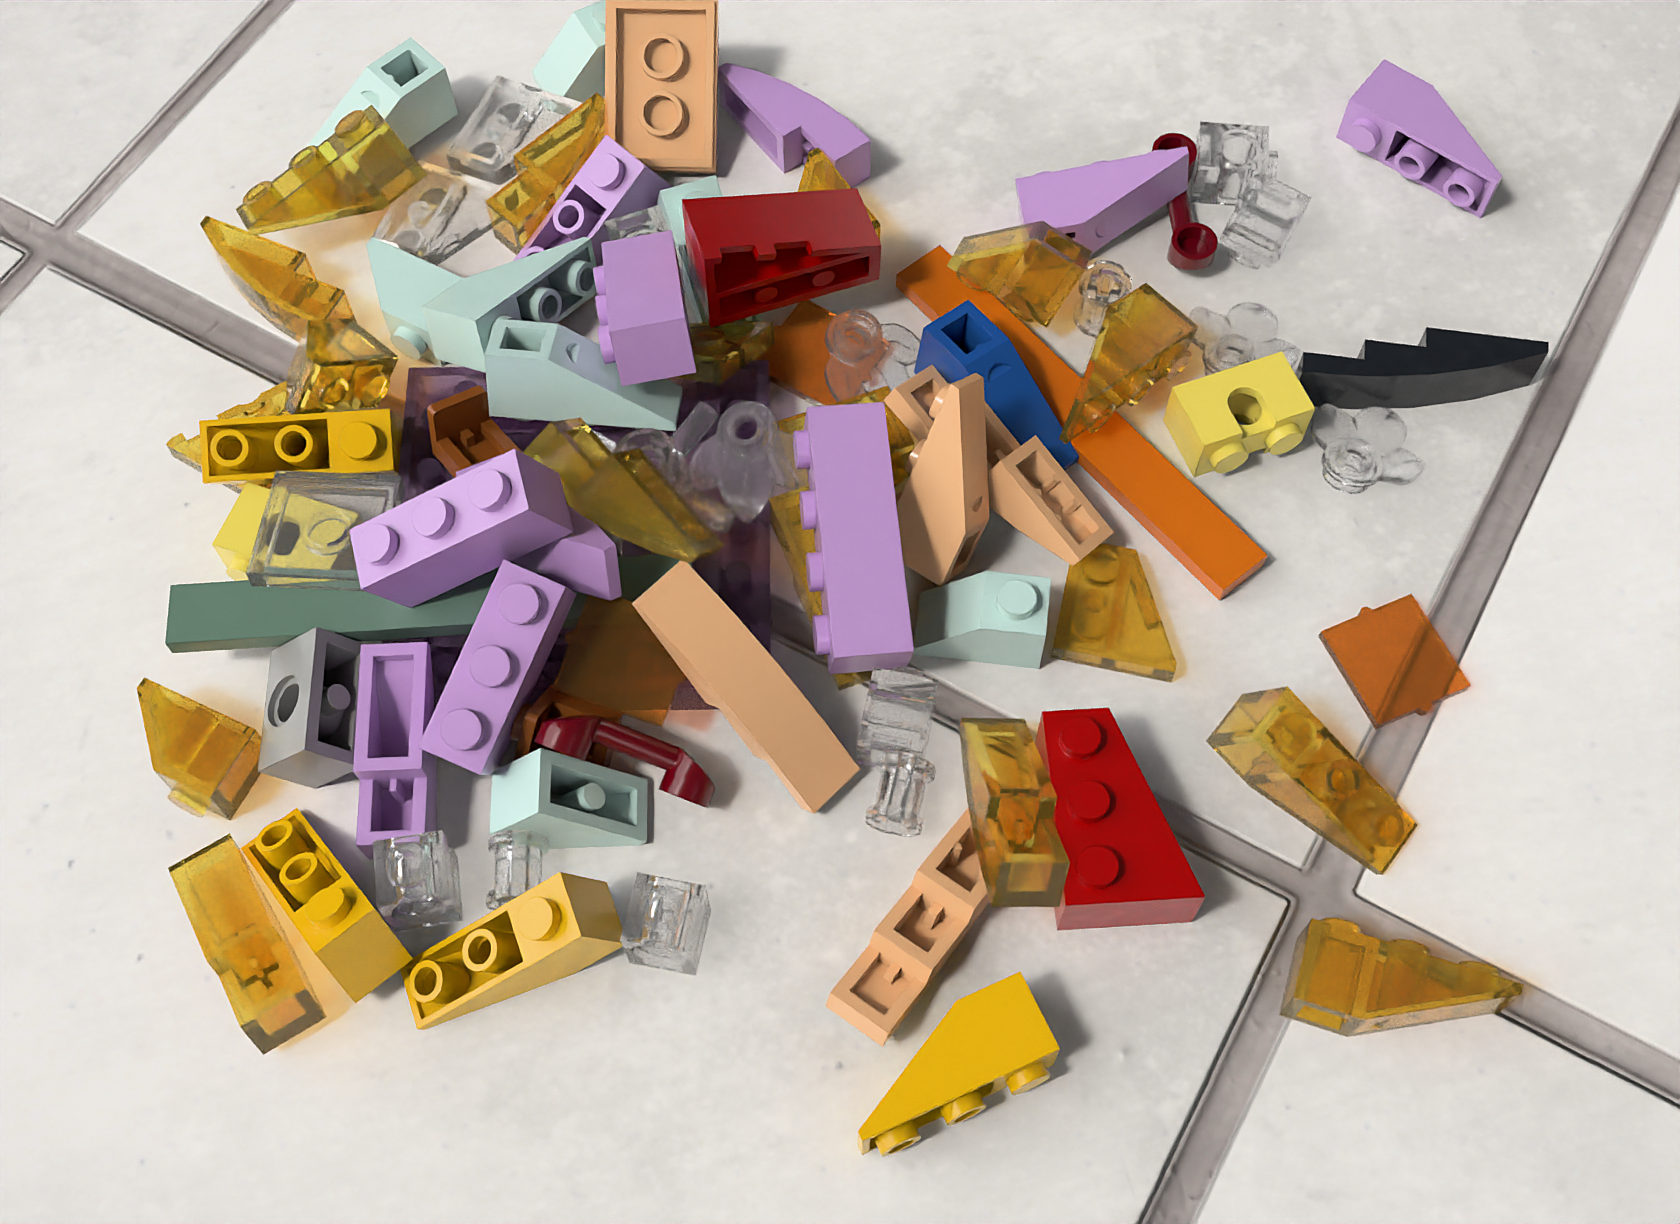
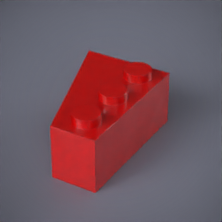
[682,188,881,328]
[1035,707,1206,931]

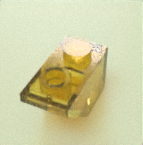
[947,220,1092,328]
[284,318,399,415]

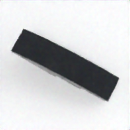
[1295,327,1549,410]

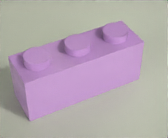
[593,230,696,386]
[349,449,574,608]
[418,559,577,775]

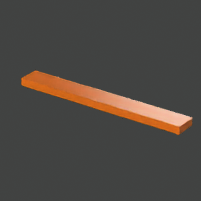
[896,245,1268,600]

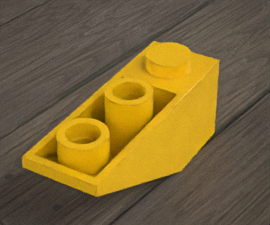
[199,408,407,484]
[241,808,413,1004]
[400,872,628,1030]
[858,971,1060,1157]

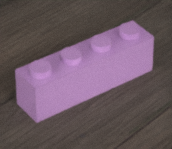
[793,402,914,674]

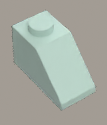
[532,0,606,115]
[366,237,463,367]
[913,571,1051,669]
[489,748,647,849]

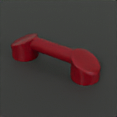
[1152,133,1218,270]
[534,715,715,808]

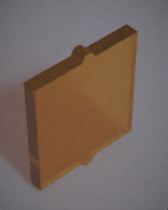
[752,300,890,406]
[1318,594,1471,730]
[552,595,688,728]

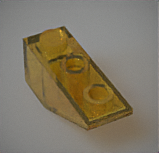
[236,104,427,236]
[1059,283,1199,444]
[1206,686,1417,875]
[1279,917,1523,1037]

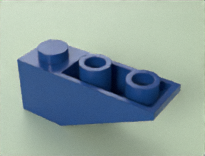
[914,300,1079,470]

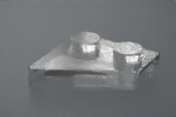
[446,75,595,186]
[369,160,520,266]

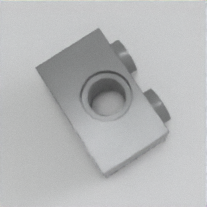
[258,627,364,789]

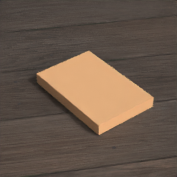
[605,0,719,174]

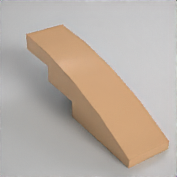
[883,365,1114,566]
[632,560,860,814]
[826,785,1043,1047]

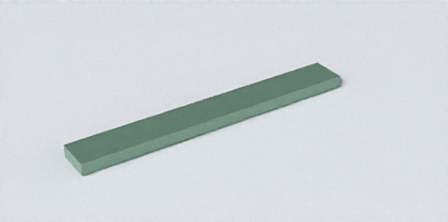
[165,552,692,653]

